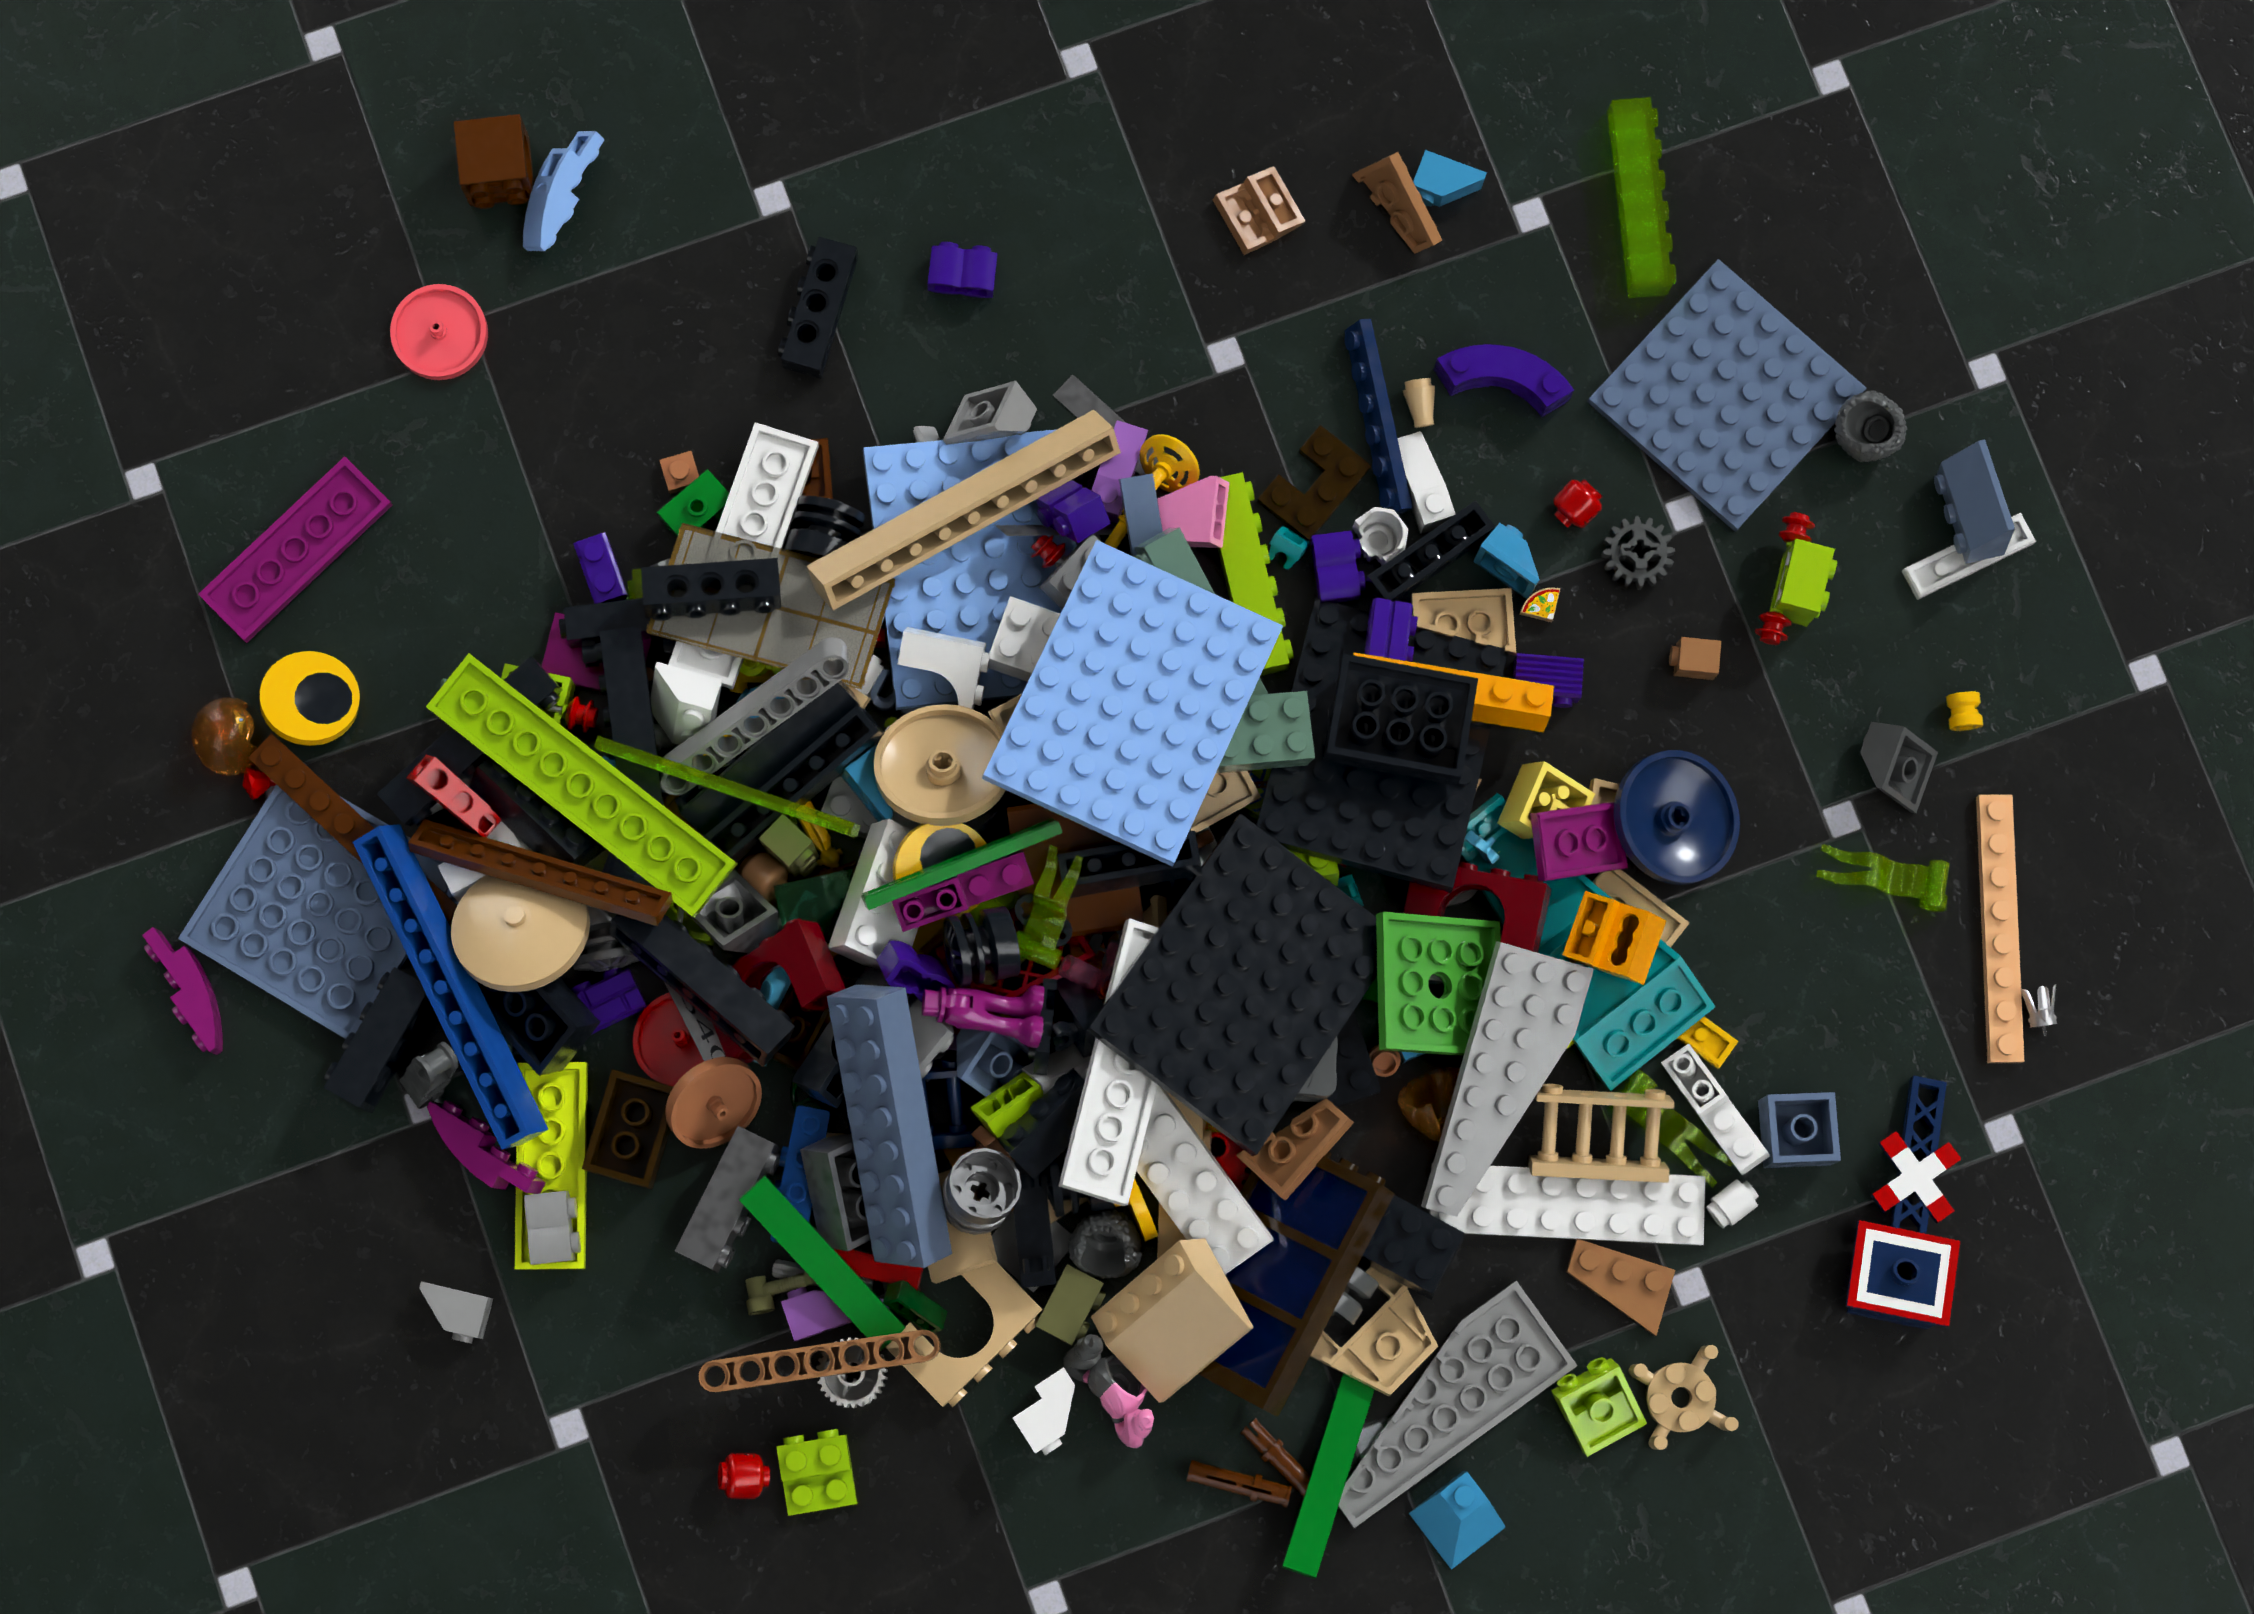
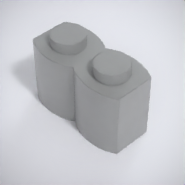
[524,1191,581,1265]

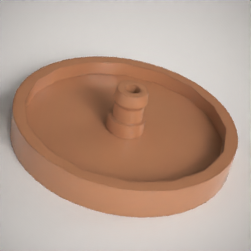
[665,1057,762,1149]

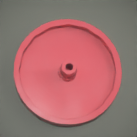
[390,284,488,380]

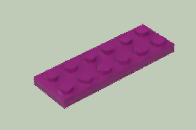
[198,456,393,643]

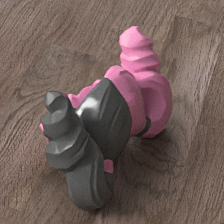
[1063,1334,1154,1448]

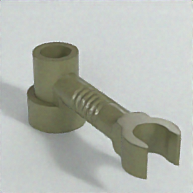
[745,1272,817,1316]

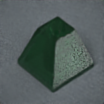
[773,869,853,944]

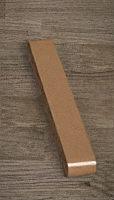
[699,1330,941,1392]

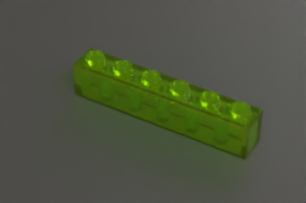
[1607,97,1676,298]

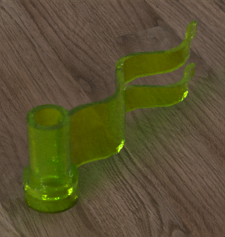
[1816,844,1950,912]
[1016,845,1083,970]
[1609,1069,1733,1187]

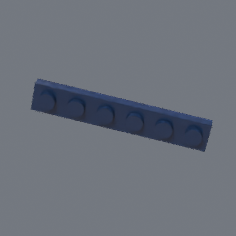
[1344,319,1413,516]

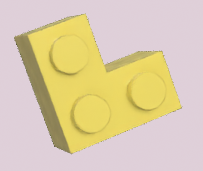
[1497,761,1595,839]

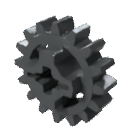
[1601,516,1675,590]

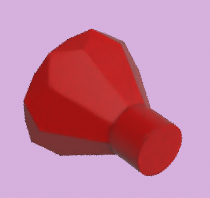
[243,767,276,800]

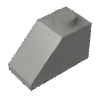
[419,1281,493,1344]

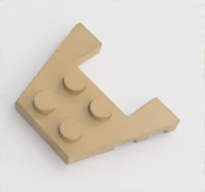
[1310,1267,1438,1396]

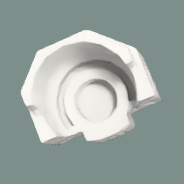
[1352,507,1408,566]

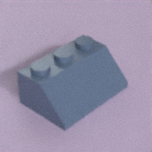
[1934,439,2015,564]
[956,1029,1035,1097]

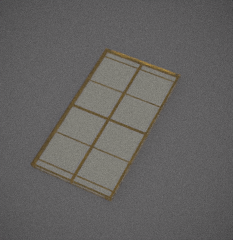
[646,523,895,690]

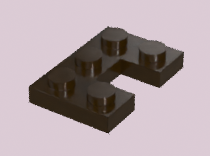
[1257,425,1372,542]

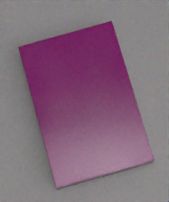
[542,612,654,692]
[1530,802,1628,881]

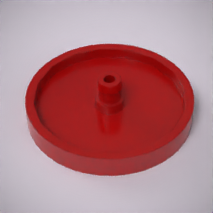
[633,992,704,1087]

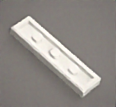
[1902,513,2036,600]

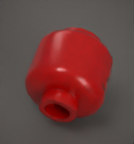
[1553,479,1603,528]
[717,1453,770,1499]

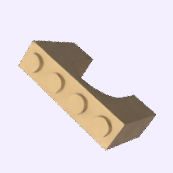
[886,1262,1043,1407]

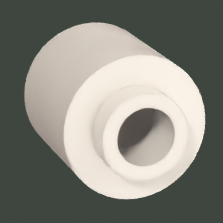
[1706,1179,1759,1229]

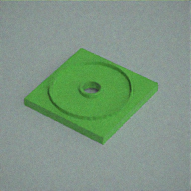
[1376,912,1501,1056]

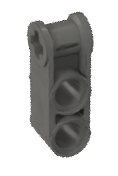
[399,1042,459,1109]

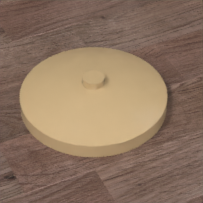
[874,704,1006,826]
[451,875,590,992]

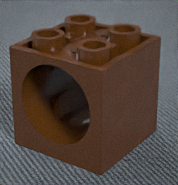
[454,114,534,209]

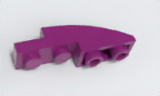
[892,850,1034,932]
[142,927,223,1055]
[427,1100,546,1194]

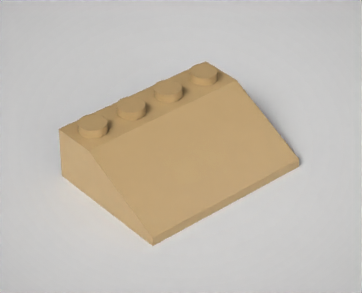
[1091,1238,1254,1403]

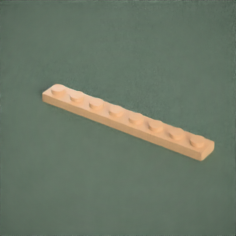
[1976,795,2024,1063]

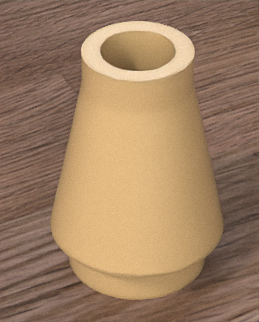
[1403,378,1435,428]

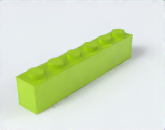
[1217,472,1294,676]

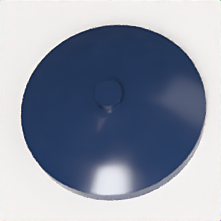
[1614,750,1740,885]

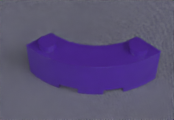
[1433,344,1574,417]

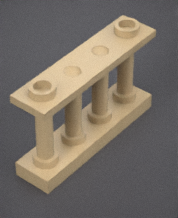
[1528,1084,1674,1183]

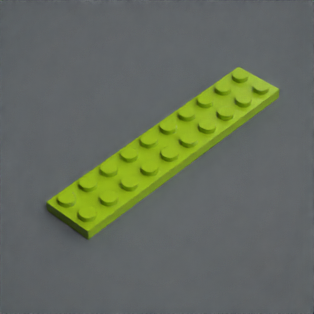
[426,653,737,918]

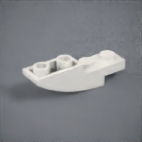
[1661,1044,1770,1175]

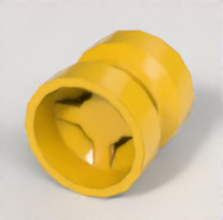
[1946,691,1983,731]

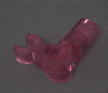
[1058,942,1119,999]

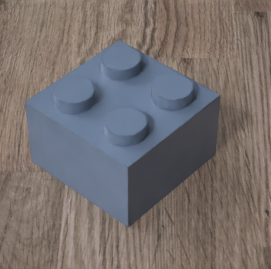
[1758,1092,1841,1168]

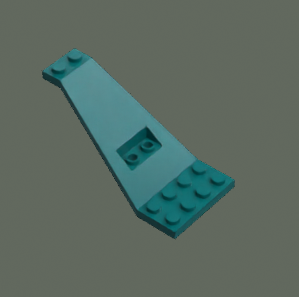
[1461,793,1716,1091]

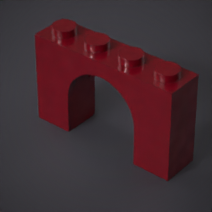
[1403,862,1552,953]
[713,918,846,1063]

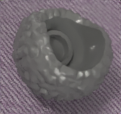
[1834,390,1908,462]
[1068,1209,1143,1279]

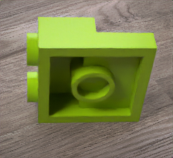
[1551,1357,1647,1457]
[776,1429,858,1516]

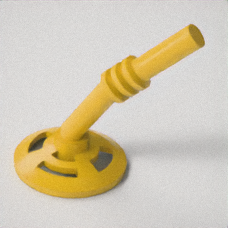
[1105,434,1200,549]

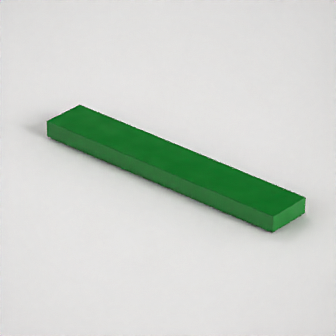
[861,818,1063,910]
[739,1175,906,1351]
[1281,1374,1375,1579]

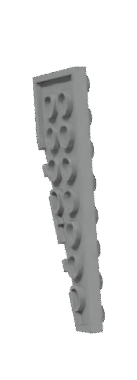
[1421,941,1594,1217]
[1338,1281,1578,1528]

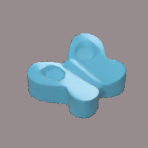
[1465,830,1500,865]

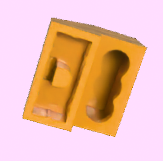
[1562,891,1666,985]

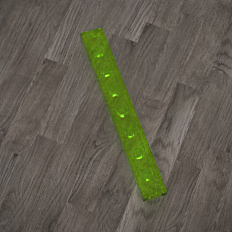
[594,736,861,838]

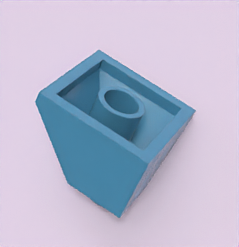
[1473,523,1540,599]
[1409,1471,1506,1570]

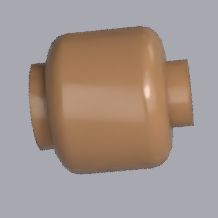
[738,852,789,902]

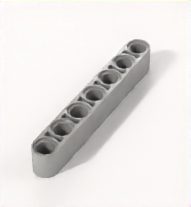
[661,637,849,796]

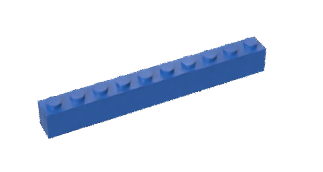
[353,824,549,1150]

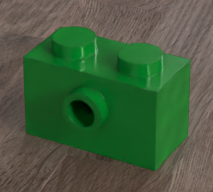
[657,469,729,539]

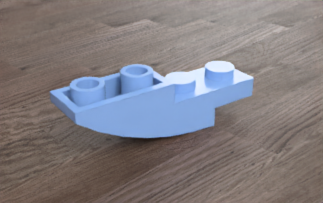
[523,131,605,251]

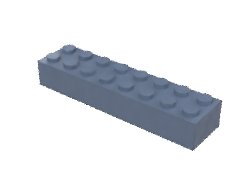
[827,984,952,1268]

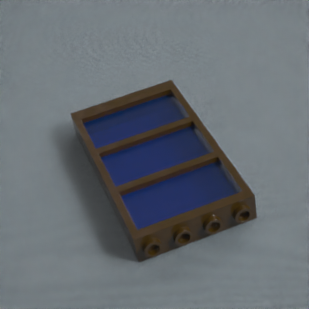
[1198,1131,1395,1417]

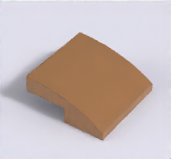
[1213,166,1305,255]

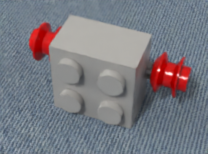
[1030,534,1101,610]

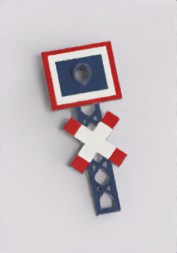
[1845,1075,1961,1329]

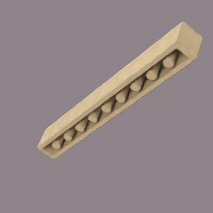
[806,410,1121,610]

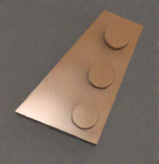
[1352,152,1442,254]
[1566,1239,1675,1336]

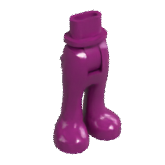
[922,985,1045,1048]

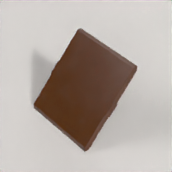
[1006,804,1144,944]

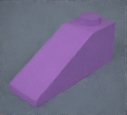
[1091,420,1148,523]
[781,1287,891,1342]

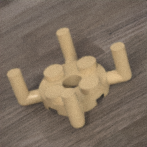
[1629,1345,1738,1450]

